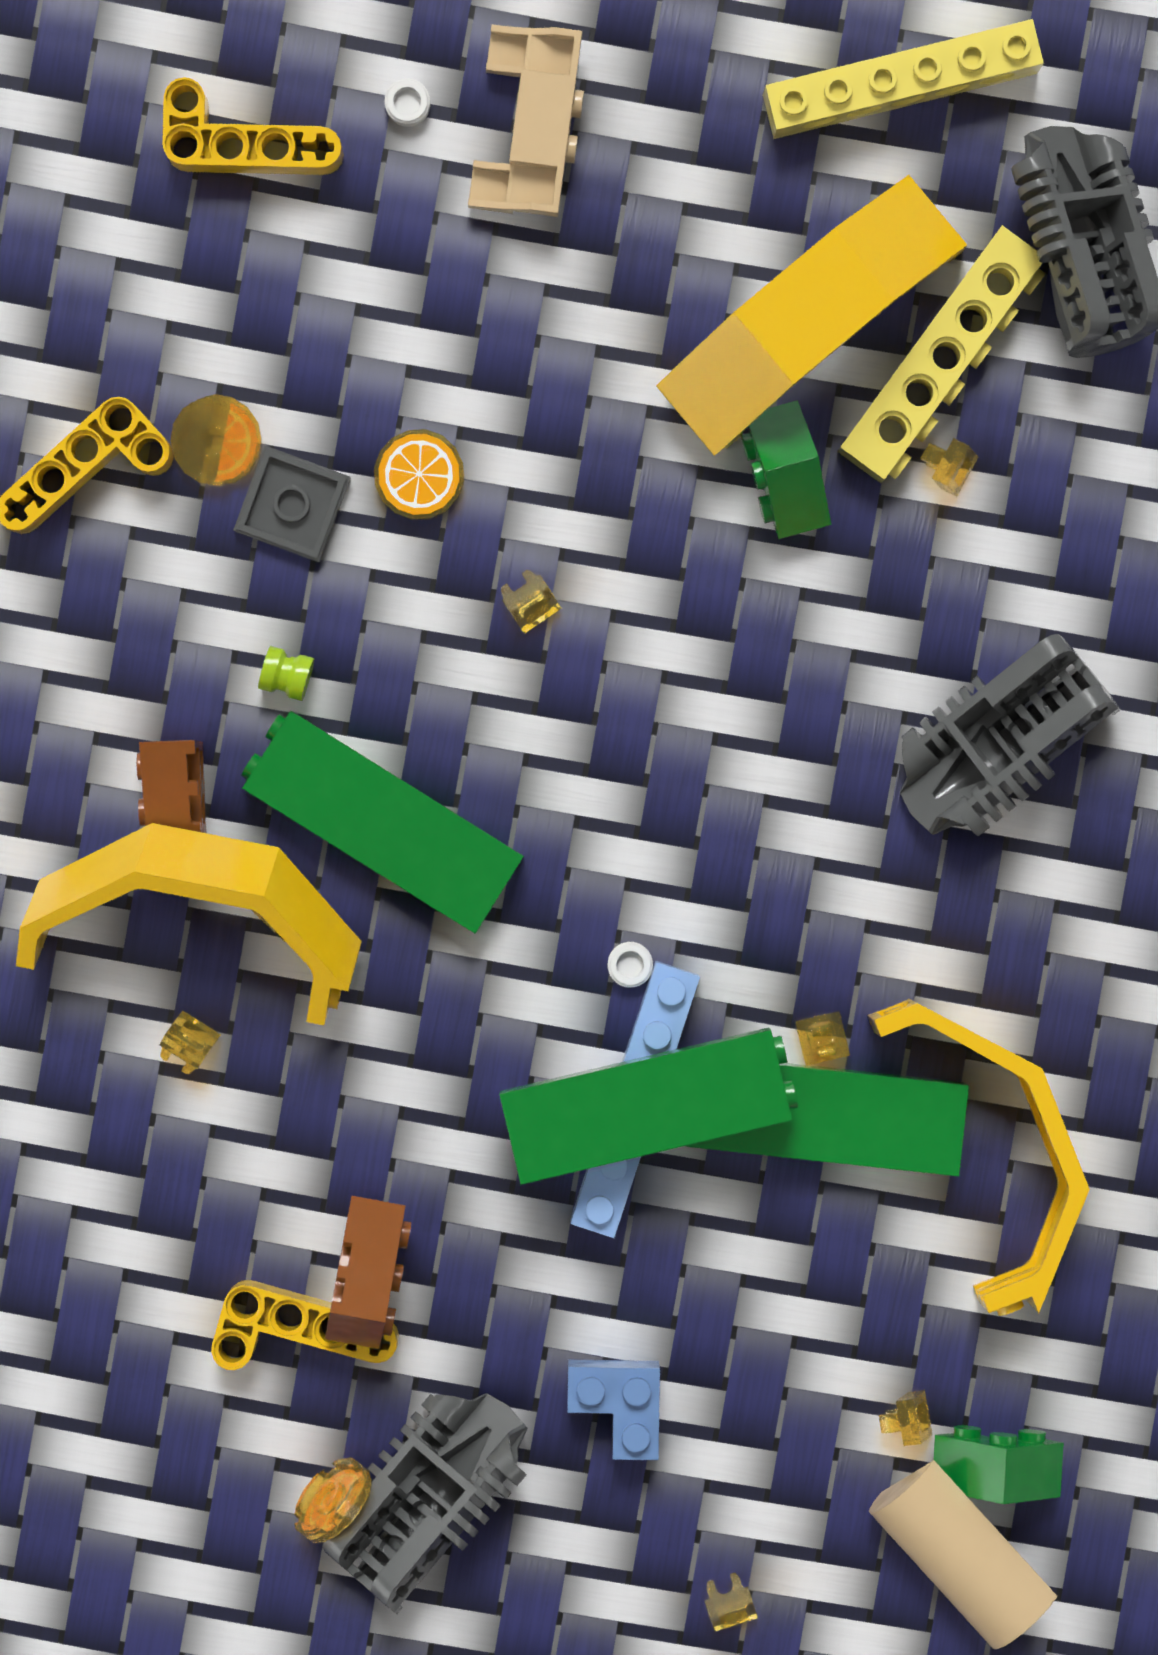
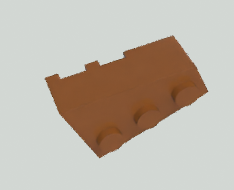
[136,740,207,833]
[325,1196,412,1349]

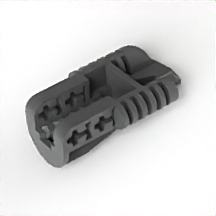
[1011,126,1158,358]
[900,634,1121,837]
[323,1393,528,1614]

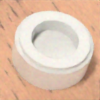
[385,78,431,127]
[607,942,653,987]

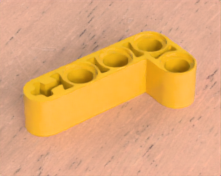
[163,77,344,175]
[0,397,174,534]
[211,1280,399,1370]

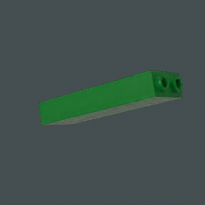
[241,711,524,934]
[499,1027,798,1185]
[686,1063,969,1176]

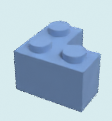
[567,1359,660,1460]

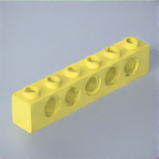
[763,19,1044,139]
[837,225,1046,483]

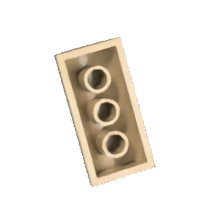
[869,1460,1058,1649]

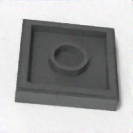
[233,445,351,563]

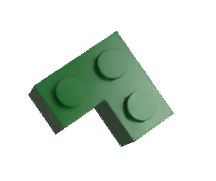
[741,400,831,539]
[933,1425,1064,1504]

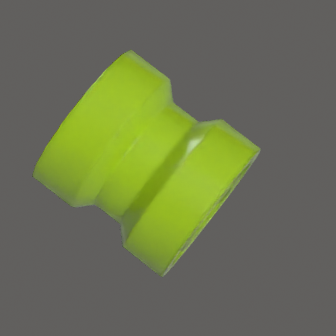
[258,646,315,701]

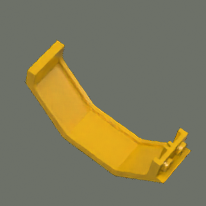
[656,175,967,456]
[16,823,362,1026]
[867,999,1090,1316]

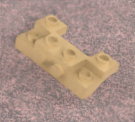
[468,24,584,217]

